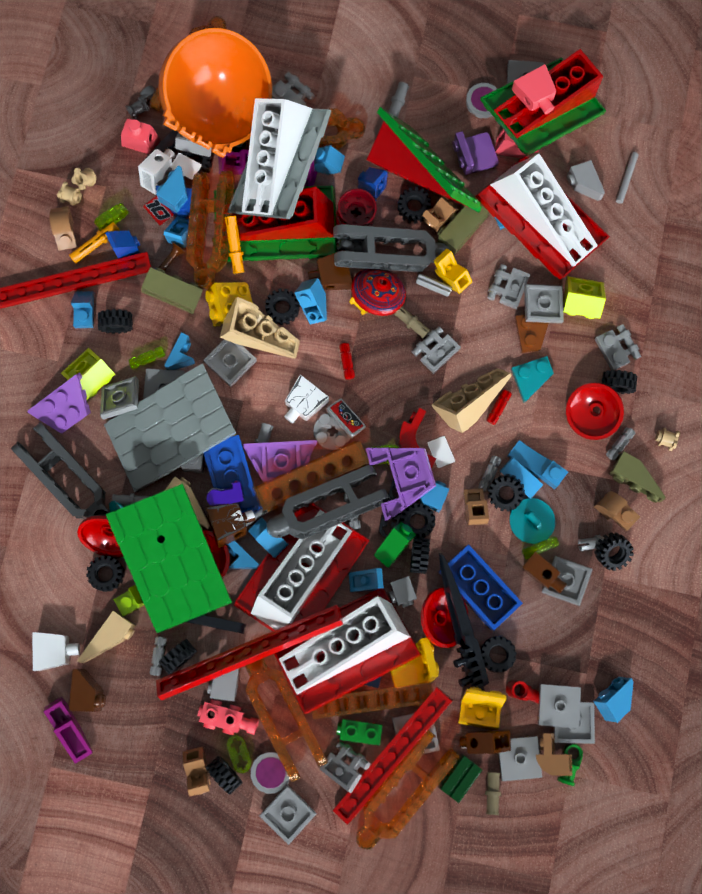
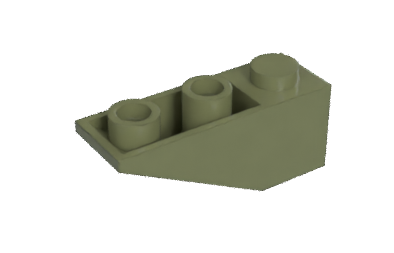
[609,451,666,503]

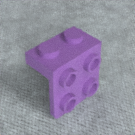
[452,131,499,175]

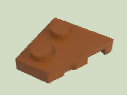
[515,314,549,353]

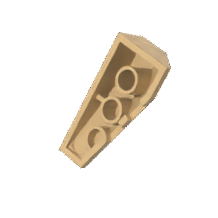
[220,297,300,359]
[432,368,511,433]

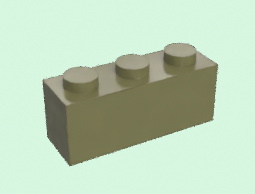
[437,204,490,256]
[141,267,203,314]

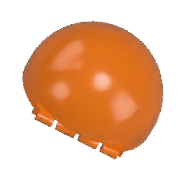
[158,28,272,158]

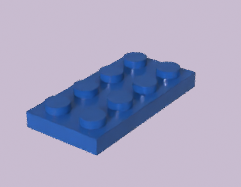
[203,434,260,513]

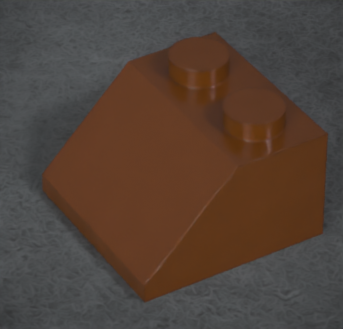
[69,669,106,712]

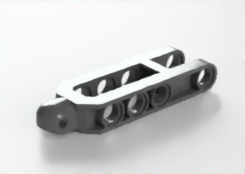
[333,224,451,272]
[11,422,110,519]
[267,465,390,540]

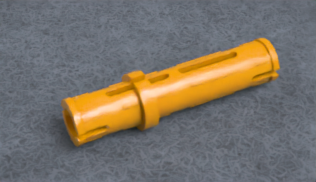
[224,216,245,274]
[68,221,120,264]

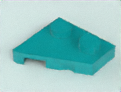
[511,356,554,403]

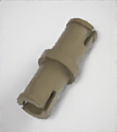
[394,306,431,339]
[485,772,501,815]

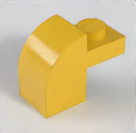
[433,248,472,294]

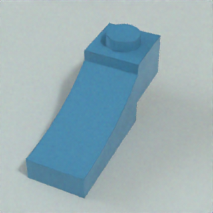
[507,440,568,489]

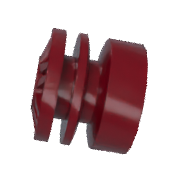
[336,189,377,226]

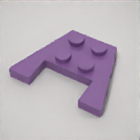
[365,448,436,521]

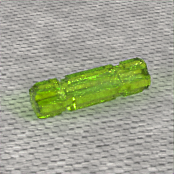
[129,346,166,369]
[522,536,559,559]

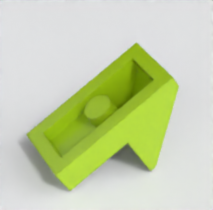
[113,585,144,617]

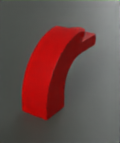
[399,408,437,469]

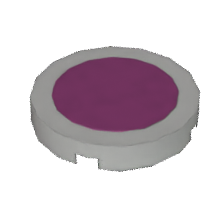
[466,83,497,119]
[251,752,291,794]

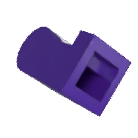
[206,480,244,506]

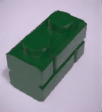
[438,754,482,803]

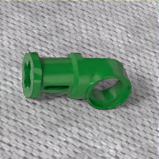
[557,743,583,786]

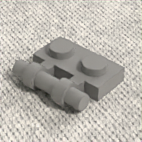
[272,72,315,106]
[487,264,530,309]
[594,324,642,370]
[411,326,461,374]
[320,741,370,793]

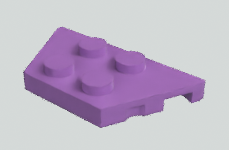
[27,372,91,434]
[242,440,317,482]

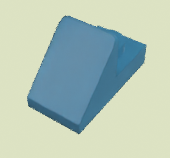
[164,216,195,248]
[71,291,94,328]
[164,332,195,370]
[248,517,289,558]
[227,541,259,570]
[349,568,384,592]

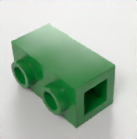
[373,522,416,568]
[336,719,383,746]

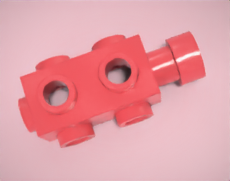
[198,699,259,735]

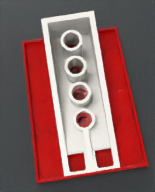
[475,153,610,279]
[234,503,370,631]
[274,588,422,714]

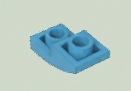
[500,457,543,499]

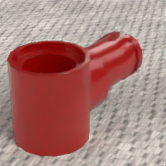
[506,680,539,704]

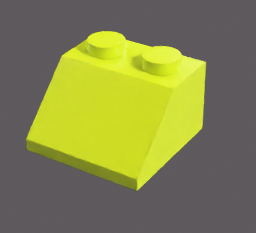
[563,276,606,319]
[61,348,115,400]

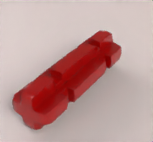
[339,343,355,380]
[487,389,512,425]

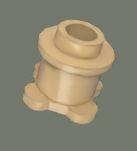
[71,168,96,190]
[57,182,82,206]
[655,428,680,451]

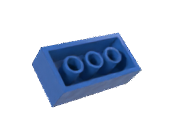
[438,544,523,630]

